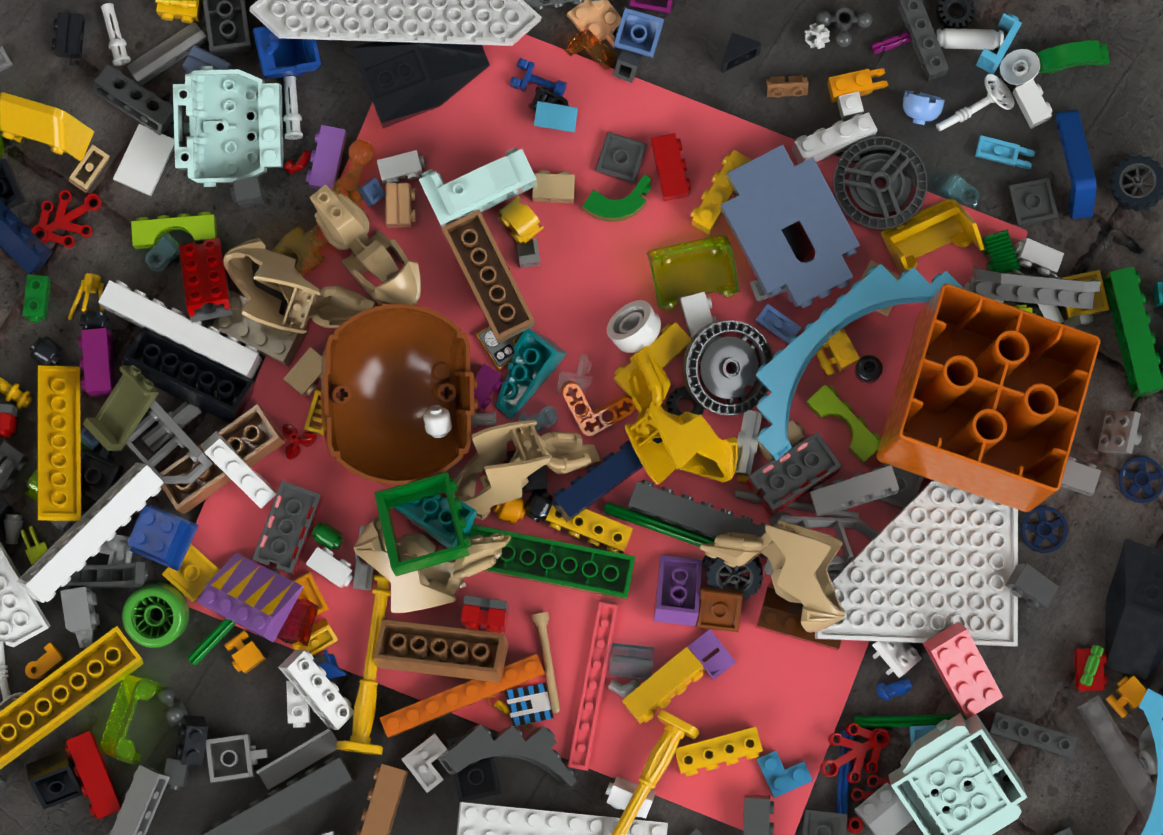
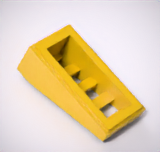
[304,388,337,435]

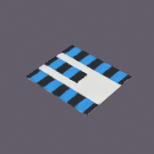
[505,683,554,726]

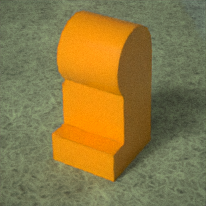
[25,642,66,680]

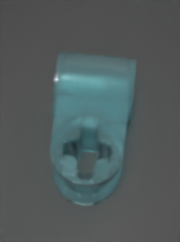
[939,172,979,208]
[145,232,182,272]

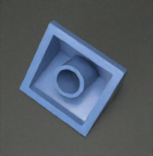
[613,8,664,58]

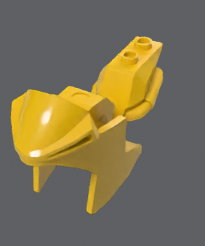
[625,346,738,485]

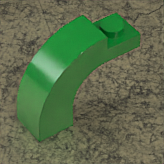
[1036,40,1110,74]
[582,174,652,222]

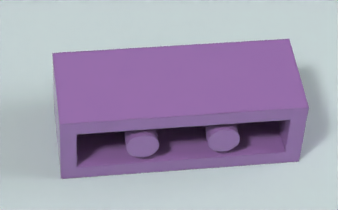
[306,125,347,192]

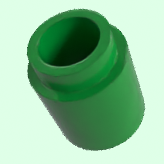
[311,522,344,551]

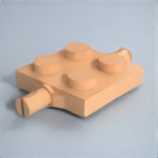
[567,0,622,48]

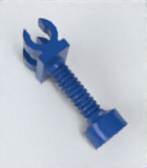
[509,58,567,97]

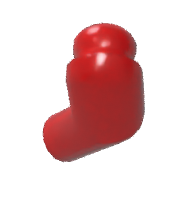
[283,150,312,174]

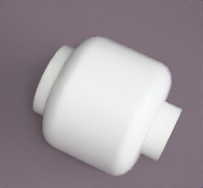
[423,405,452,438]

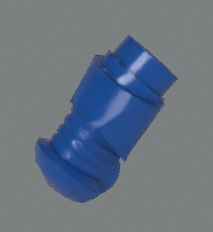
[876,677,912,701]

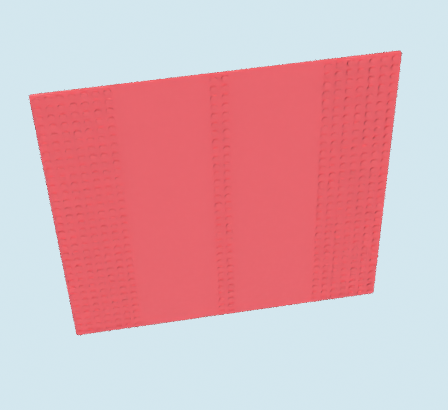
[170,34,1028,835]

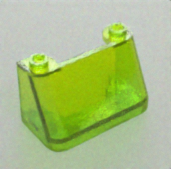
[646,235,740,310]
[100,674,165,765]

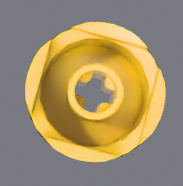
[497,196,544,244]

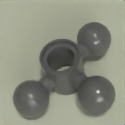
[815,8,873,47]
[158,687,190,734]

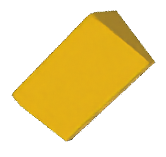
[290,619,338,656]

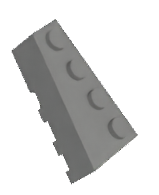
[809,465,899,517]

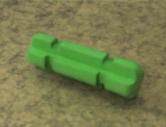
[1080,645,1104,686]

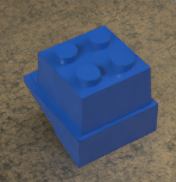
[253,26,321,79]
[127,505,199,571]

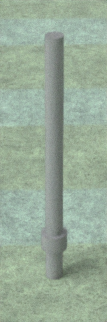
[734,489,859,519]

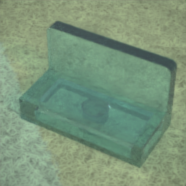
[609,643,654,680]

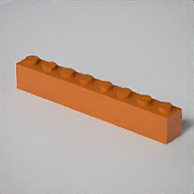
[380,654,545,738]

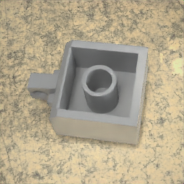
[60,587,100,648]
[206,734,268,783]

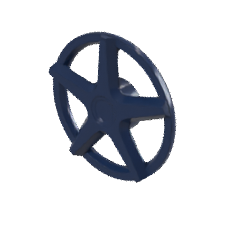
[1118,456,1163,503]
[1021,506,1068,553]

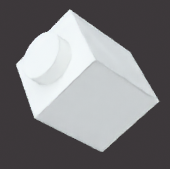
[837,92,864,121]

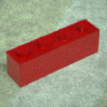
[65,731,122,819]

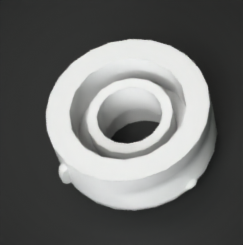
[607,300,661,353]

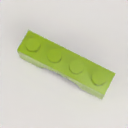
[131,212,217,249]
[805,385,881,464]

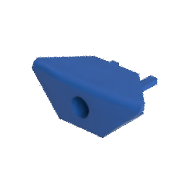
[309,650,347,679]

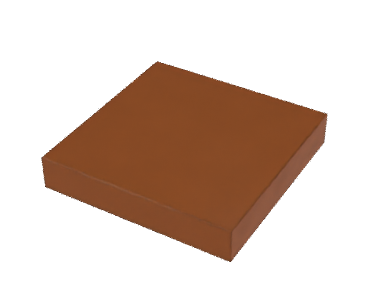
[696,587,743,632]

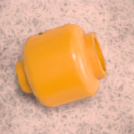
[493,498,526,524]

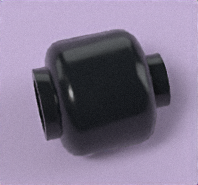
[79,308,110,330]
[29,336,61,366]
[855,355,883,384]
[524,490,553,522]

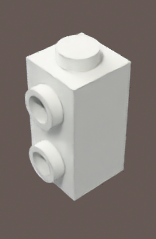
[1013,79,1052,129]
[377,150,425,184]
[1014,238,1064,276]
[306,547,354,589]
[286,681,311,728]
[605,776,656,819]

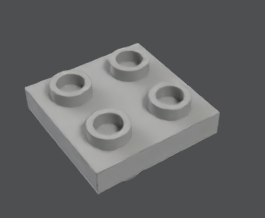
[1097,411,1142,454]

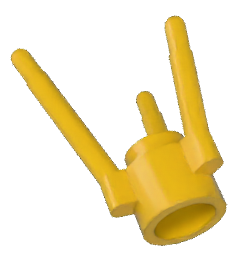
[68,273,104,320]

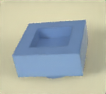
[358,177,386,207]
[80,427,100,450]

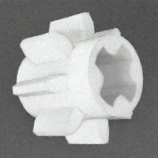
[805,23,830,49]

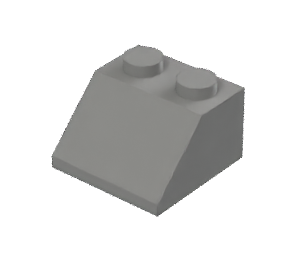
[855,782,914,835]

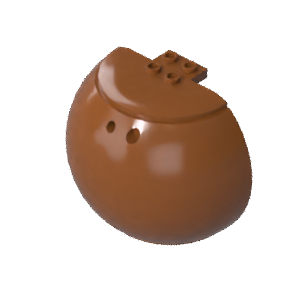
[321,304,478,485]

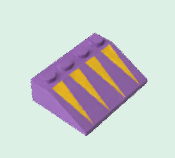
[197,552,304,643]

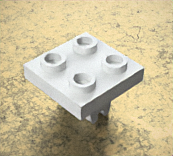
[872,641,922,678]

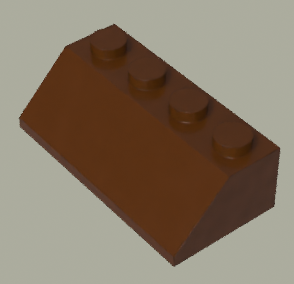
[756,587,842,650]

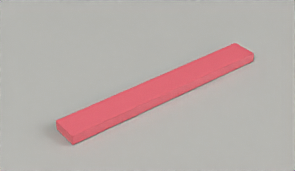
[567,601,619,771]

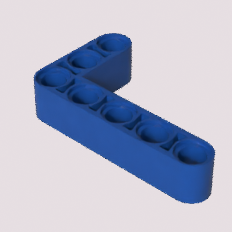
[1056,110,1097,220]

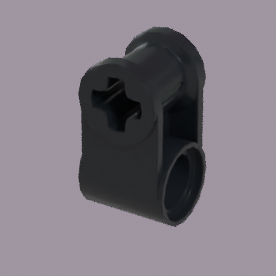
[528,87,569,111]

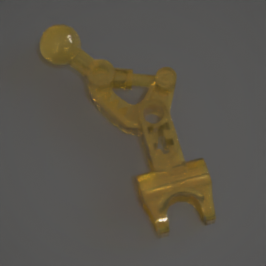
[271,139,374,275]

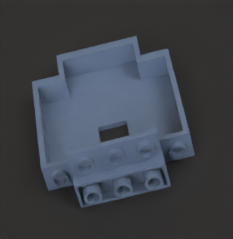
[719,145,860,308]

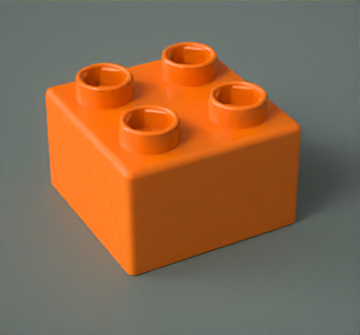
[876,284,1100,512]

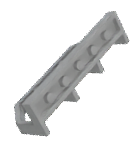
[969,265,1101,309]
[126,400,213,484]
[764,516,880,576]

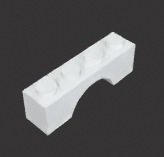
[201,431,276,509]

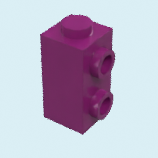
[474,363,503,412]

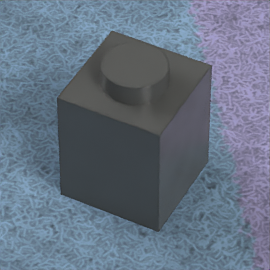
[613,50,643,83]
[164,758,189,790]

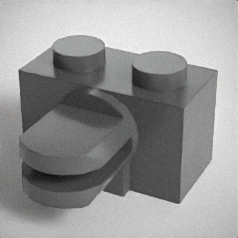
[0,442,28,492]

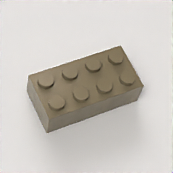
[212,291,308,367]

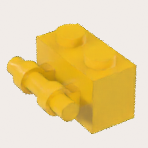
[155,0,202,24]
[816,328,860,376]

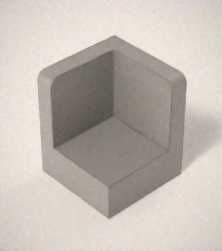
[517,238,541,268]

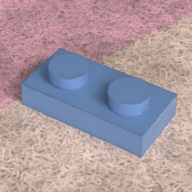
[755,304,801,345]

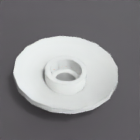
[1000,49,1040,85]

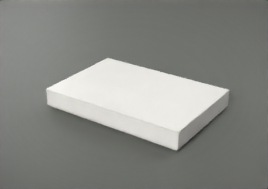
[113,124,175,196]

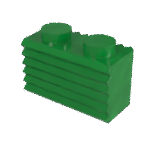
[981,230,1020,274]

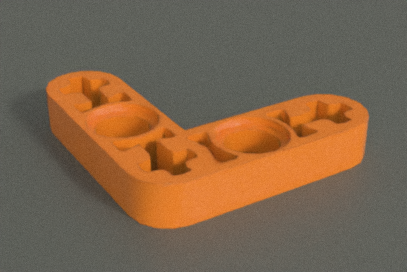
[561,381,635,436]

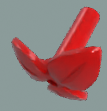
[282,424,317,460]

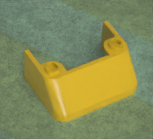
[0,92,94,162]
[881,199,984,274]

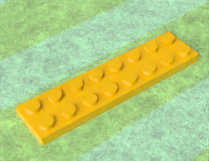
[37,365,81,521]

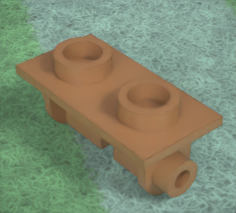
[766,75,809,98]

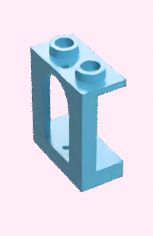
[975,13,1022,75]

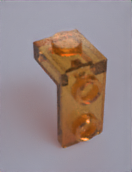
[565,29,615,70]

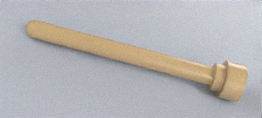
[532,612,560,713]

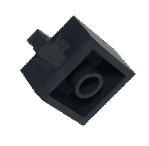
[81,446,124,501]

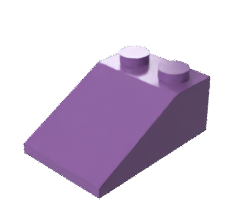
[654,555,702,626]

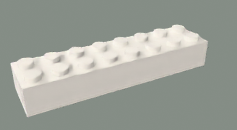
[98,280,262,379]
[16,462,164,603]

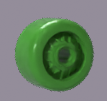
[122,582,190,648]

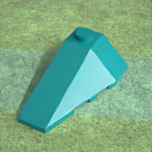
[496,328,567,419]
[392,485,477,548]

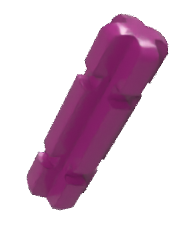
[871,31,911,54]

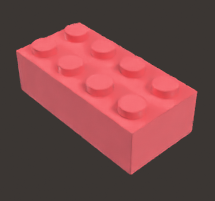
[923,622,1003,719]

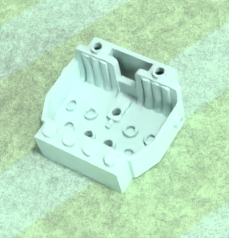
[173,66,284,187]
[419,148,538,227]
[888,713,1028,835]

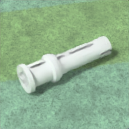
[101,3,131,66]
[283,76,303,140]

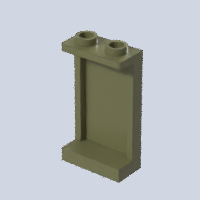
[83,365,159,451]

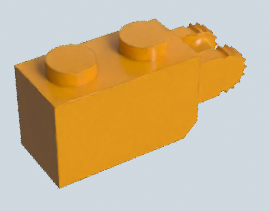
[827,68,888,103]

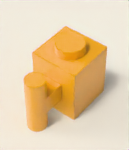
[224,630,266,674]
[1106,675,1147,718]

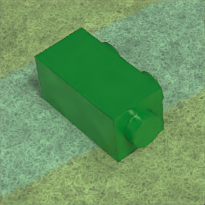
[23,274,51,323]

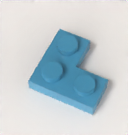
[756,751,813,798]

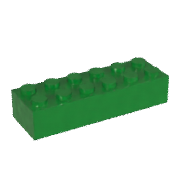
[1103,267,1163,399]

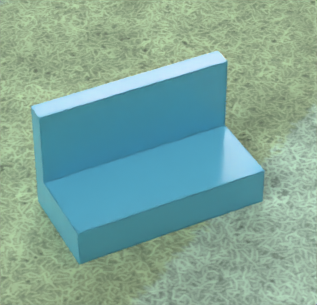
[534,101,578,132]

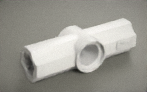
[735,410,762,475]

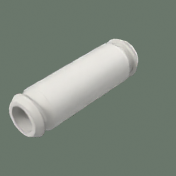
[936,28,1004,50]

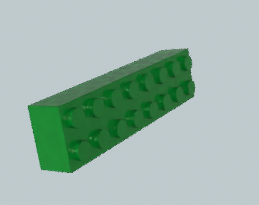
[469,525,635,600]

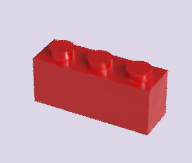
[651,133,691,202]

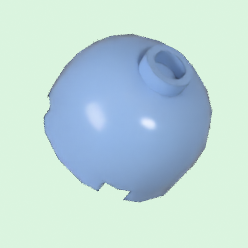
[903,90,945,125]

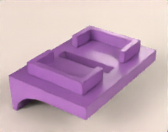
[687,629,736,680]

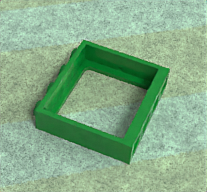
[374,472,471,576]

